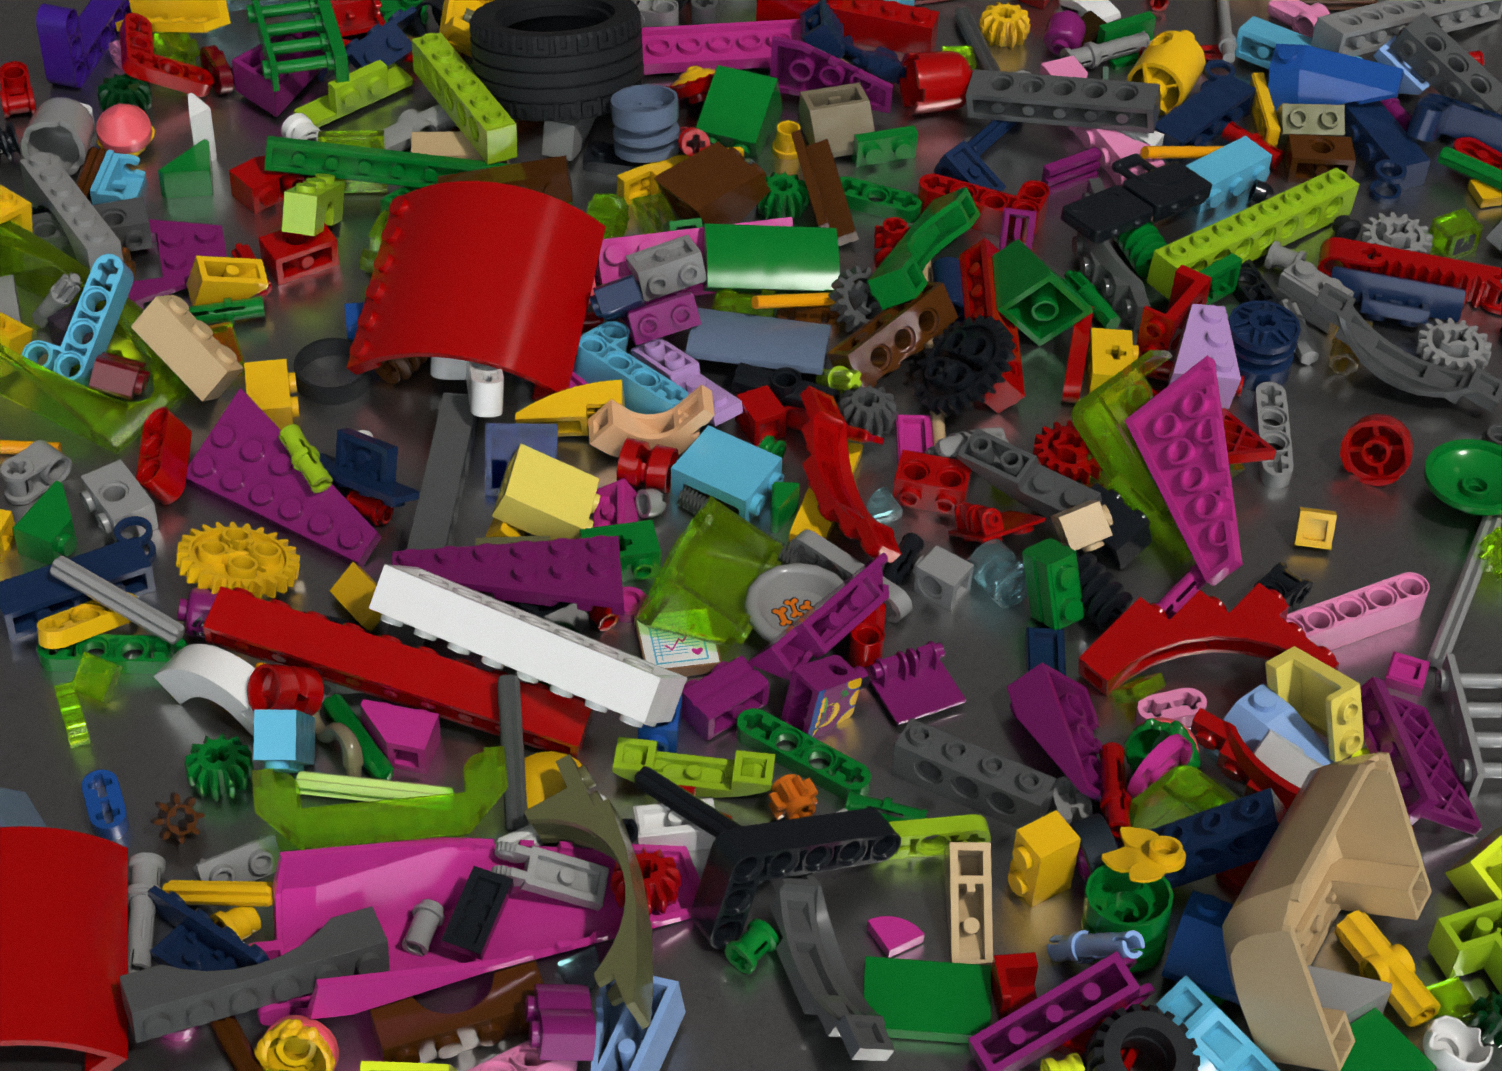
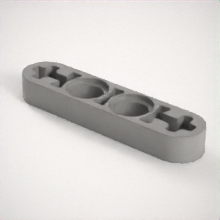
[1253,382,1294,489]
[789,530,912,623]

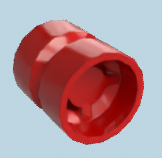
[617,438,678,493]
[247,664,324,716]

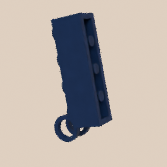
[1155,60,1256,164]
[1340,101,1431,204]
[0,516,156,641]

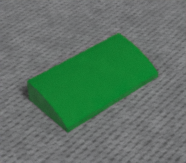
[703,223,840,294]

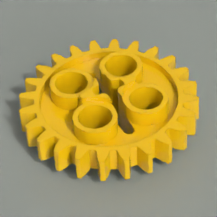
[175,522,300,599]

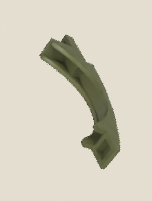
[524,754,653,1030]

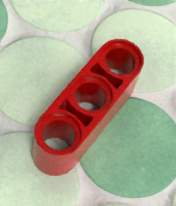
[136,407,192,505]

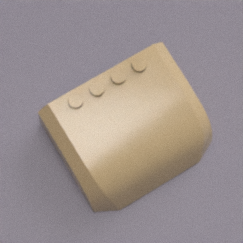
[1222,752,1432,1071]

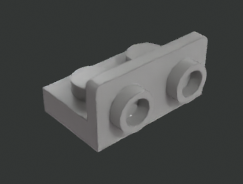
[625,235,707,301]

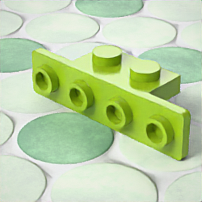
[294,60,413,128]

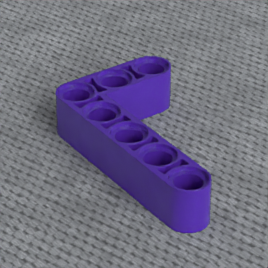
[36,0,132,88]

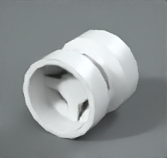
[281,113,325,142]

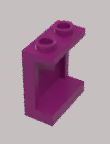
[618,281,701,345]

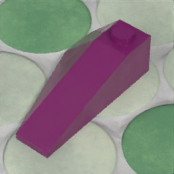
[770,36,893,114]
[1007,663,1103,803]

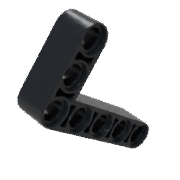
[691,808,901,949]

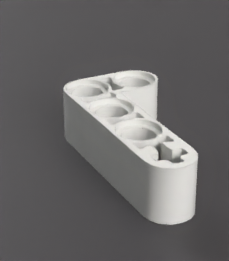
[430,357,504,418]

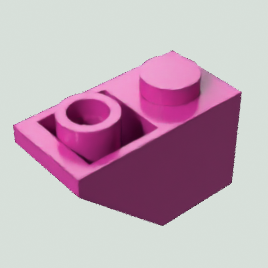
[361,699,441,775]

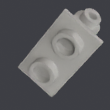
[193,833,280,881]

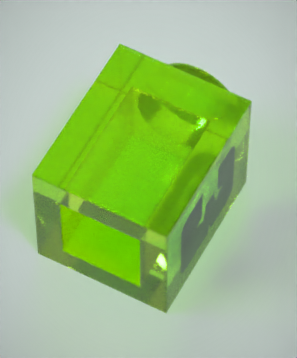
[1428,208,1484,259]

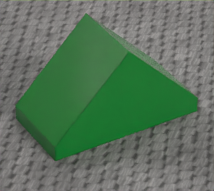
[158,139,213,199]

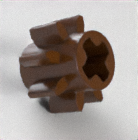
[150,792,205,844]

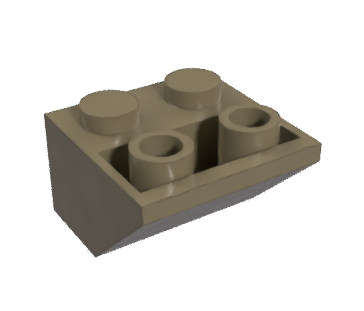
[798,82,875,157]

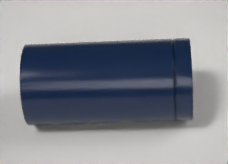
[931,257,965,326]

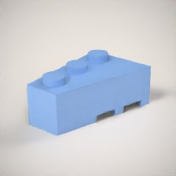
[590,964,686,1071]

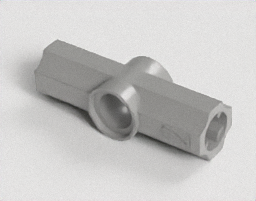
[370,104,456,151]

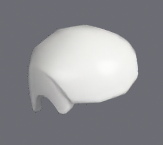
[1422,1015,1493,1071]

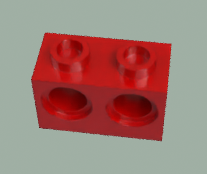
[892,449,972,516]

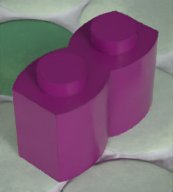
[525,984,596,1061]

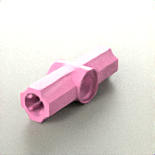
[1267,0,1330,38]

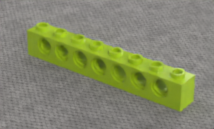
[1146,168,1360,300]

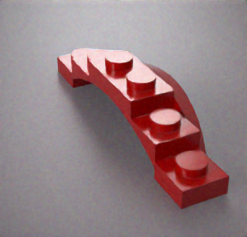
[800,385,902,563]
[1191,708,1413,829]

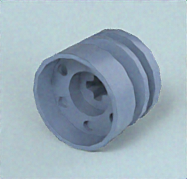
[610,84,680,163]

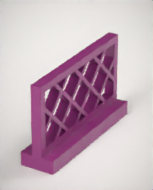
[1360,676,1483,835]

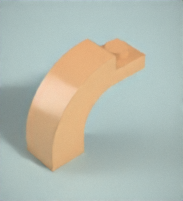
[588,384,715,458]

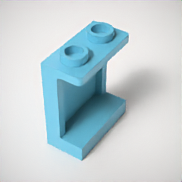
[671,425,784,524]

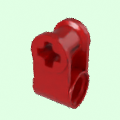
[0,61,37,119]

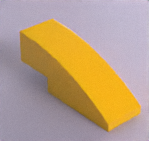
[515,379,625,438]

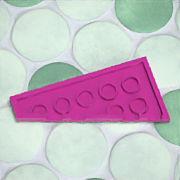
[1124,355,1243,586]

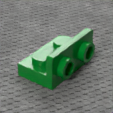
[1168,253,1243,305]

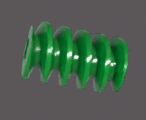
[1114,220,1168,278]

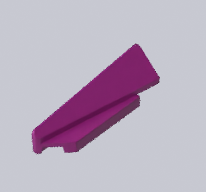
[748,552,889,681]

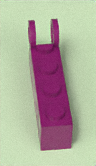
[968,951,1156,1071]

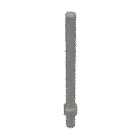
[1217,0,1237,63]

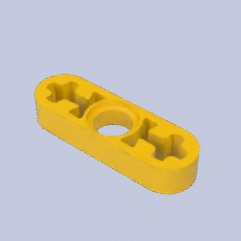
[37,592,137,649]

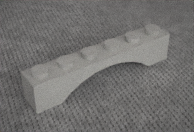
[19,152,123,278]

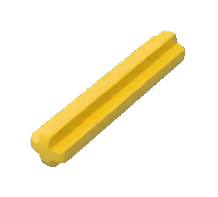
[162,880,273,907]

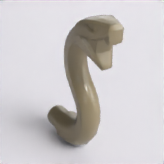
[312,707,364,777]

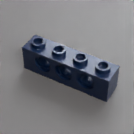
[1119,788,1287,889]

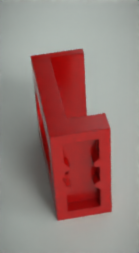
[1136,265,1212,362]

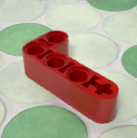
[918,173,1050,243]

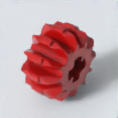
[610,846,681,915]

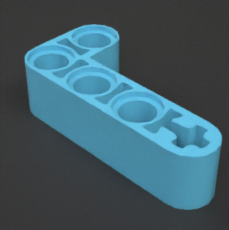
[21,254,134,390]
[573,321,689,414]

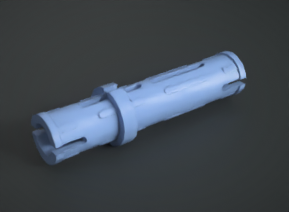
[1047,930,1145,964]

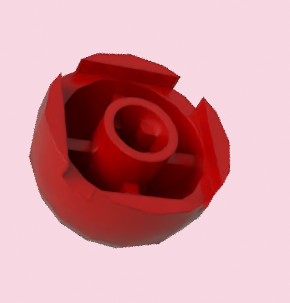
[1340,413,1414,486]

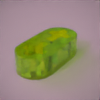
[53,681,91,749]

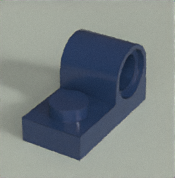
[934,140,1006,192]

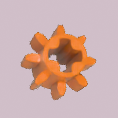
[768,774,819,820]

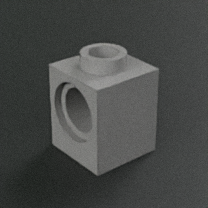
[913,545,974,612]

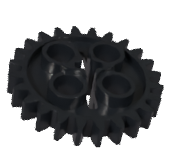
[912,315,1016,417]

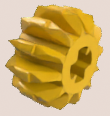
[979,2,1031,49]

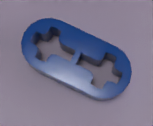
[82,769,129,841]

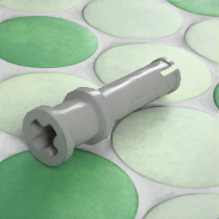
[1060,31,1150,69]
[128,852,166,974]

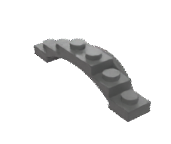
[1072,178,1151,332]
[1310,283,1502,413]
[769,873,895,1061]

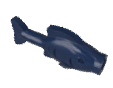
[844,35,906,85]

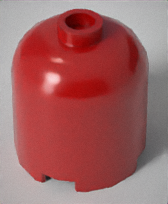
[899,51,973,115]

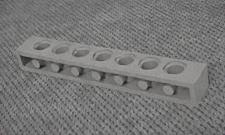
[1310,0,1502,57]

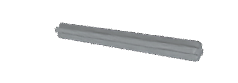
[1426,516,1502,669]

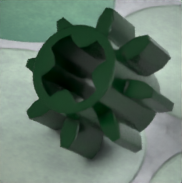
[1468,991,1502,1048]

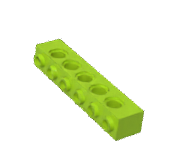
[412,32,518,165]

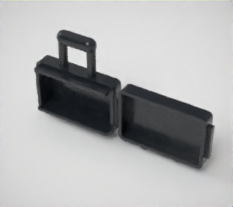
[1060,153,1212,243]

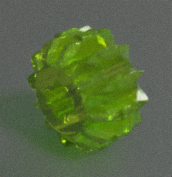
[585,193,630,239]

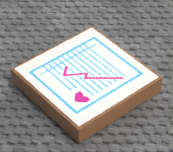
[634,607,722,676]

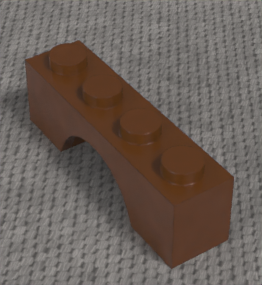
[369,960,544,1063]

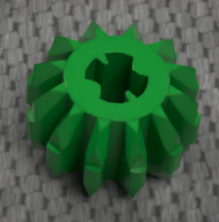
[756,171,810,220]
[184,732,254,802]

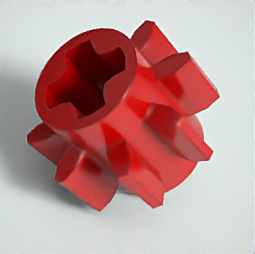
[874,217,911,250]

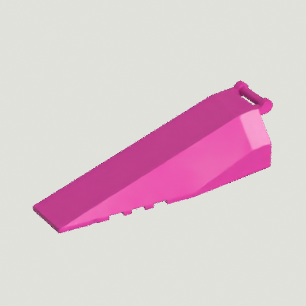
[249,837,700,1026]

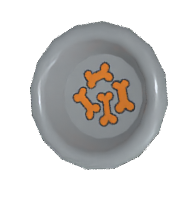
[744,563,844,642]

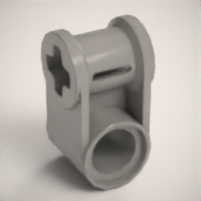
[631,0,679,28]
[0,440,72,505]

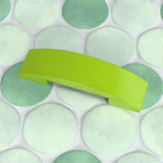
[612,737,776,798]

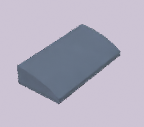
[685,308,832,375]

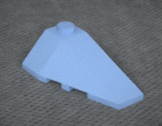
[1203,683,1335,766]

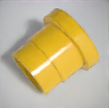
[772,120,800,160]
[209,906,261,941]

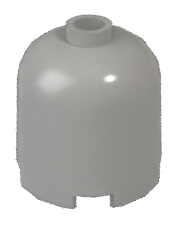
[20,97,94,176]

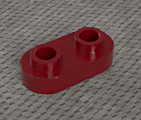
[200,45,235,95]

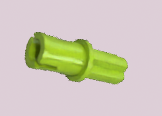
[815,366,862,394]

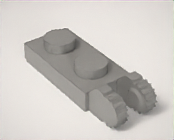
[491,841,609,911]

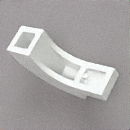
[153,644,255,737]

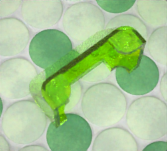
[635,496,783,647]

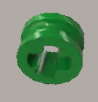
[759,435,787,460]

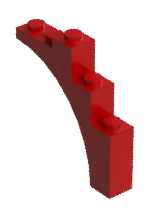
[1078,582,1339,697]

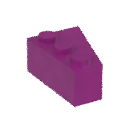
[232,31,325,118]

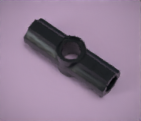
[732,362,840,409]

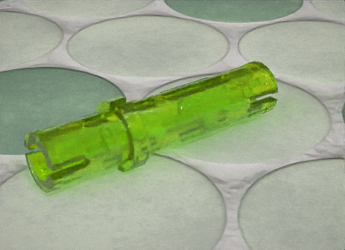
[1106,473,1193,565]

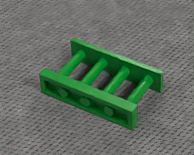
[246,0,349,92]

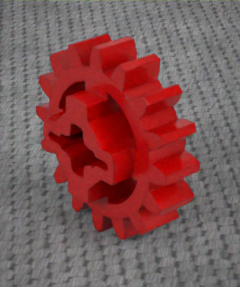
[1032,420,1111,484]

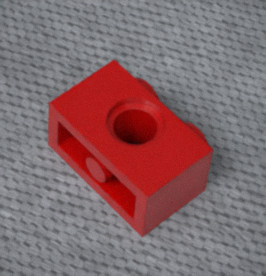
[258,223,339,286]

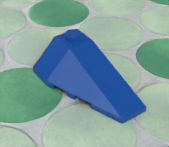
[1268,44,1404,112]

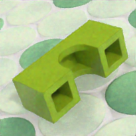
[282,173,345,236]

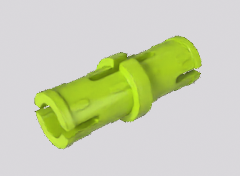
[278,424,333,493]

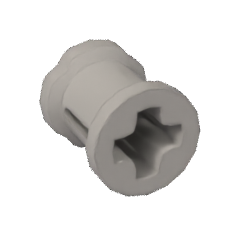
[1264,241,1307,271]

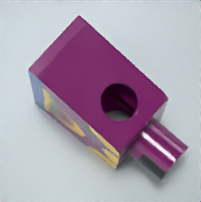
[780,654,870,739]

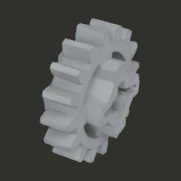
[1360,212,1433,255]
[1415,318,1492,372]

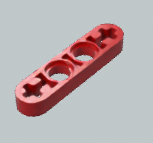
[1061,306,1094,404]

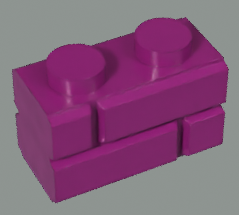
[681,655,769,741]

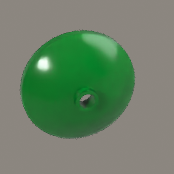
[1424,439,1502,516]

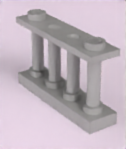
[1435,654,1502,798]

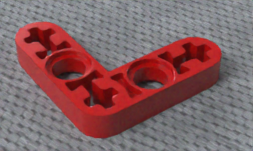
[120,13,215,97]

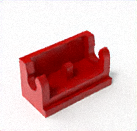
[330,0,385,37]

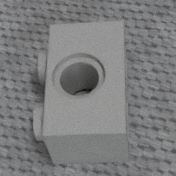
[79,459,159,542]

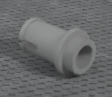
[402,899,445,956]

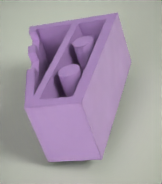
[1167,304,1241,409]

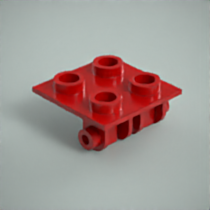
[948,502,1046,546]

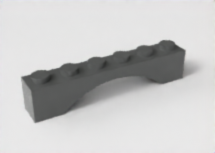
[119,906,390,1043]

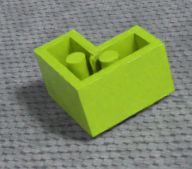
[1427,899,1502,995]

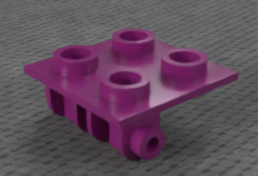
[864,641,966,726]

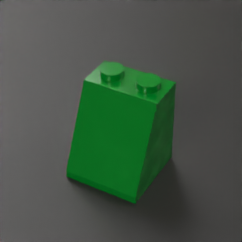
[696,65,783,159]
[992,239,1093,347]

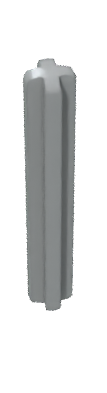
[50,556,185,645]

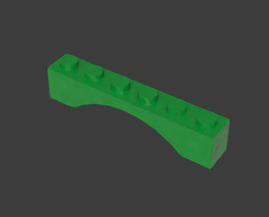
[867,187,981,310]

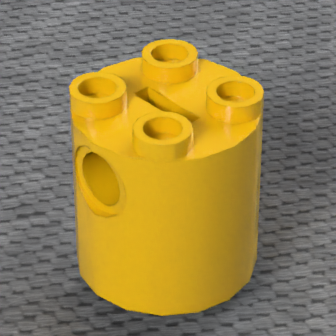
[1127,30,1206,115]

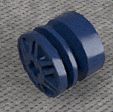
[1228,300,1301,391]

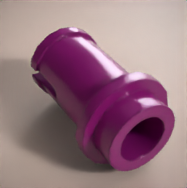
[1381,98,1412,132]

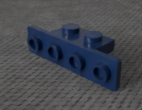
[318,6,417,83]
[1331,266,1466,327]
[320,428,420,507]
[148,885,270,971]

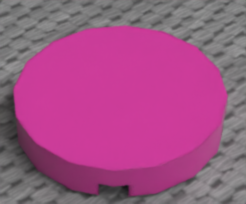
[1127,734,1193,804]

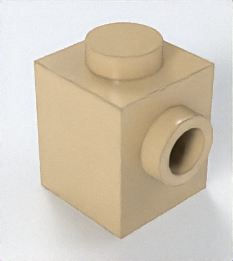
[1050,500,1113,553]

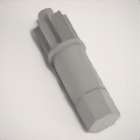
[32,272,82,328]
[1279,299,1319,365]

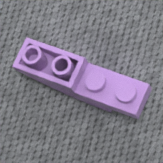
[631,338,743,427]

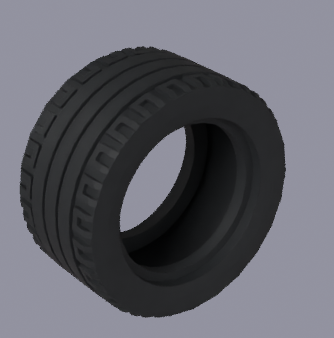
[469,0,644,121]

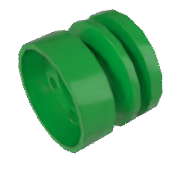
[1080,864,1174,973]

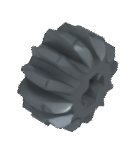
[838,383,898,437]

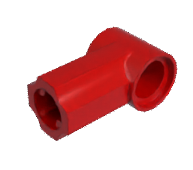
[848,603,886,668]

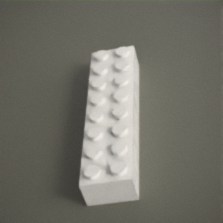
[369,564,687,728]

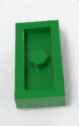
[852,125,918,167]

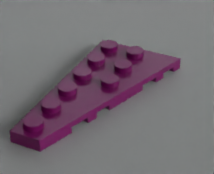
[186,388,381,568]
[392,535,625,616]

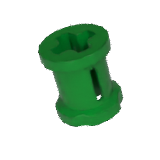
[724,918,780,974]

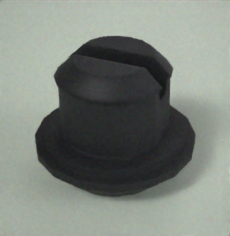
[1332,215,1361,240]

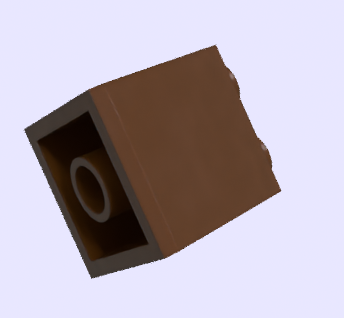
[654,142,771,225]

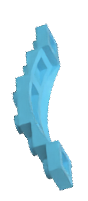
[1155,975,1281,1071]

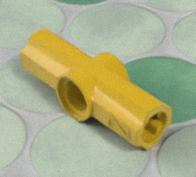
[1334,910,1441,1029]

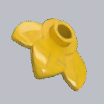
[1101,827,1186,883]

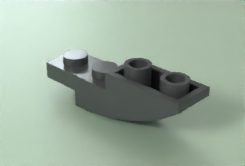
[957,428,1102,520]

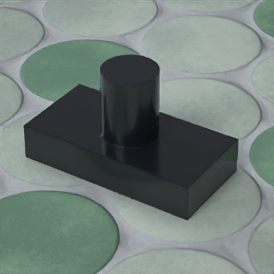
[441,866,514,960]

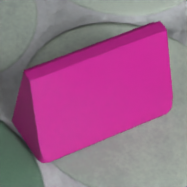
[593,478,638,527]

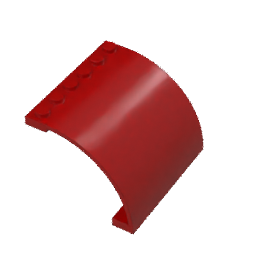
[346,181,606,402]
[0,826,128,1071]

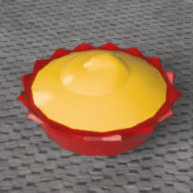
[666,66,716,104]

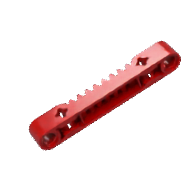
[1317,237,1502,315]

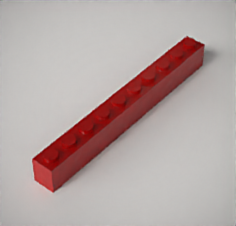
[203,586,593,760]

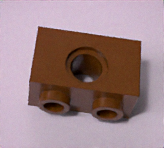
[1283,134,1356,183]

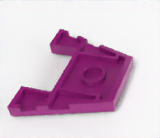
[129,219,227,312]

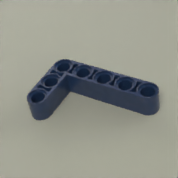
[1406,93,1502,153]

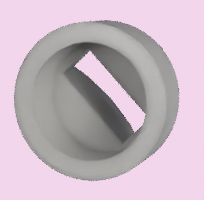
[635,489,667,518]

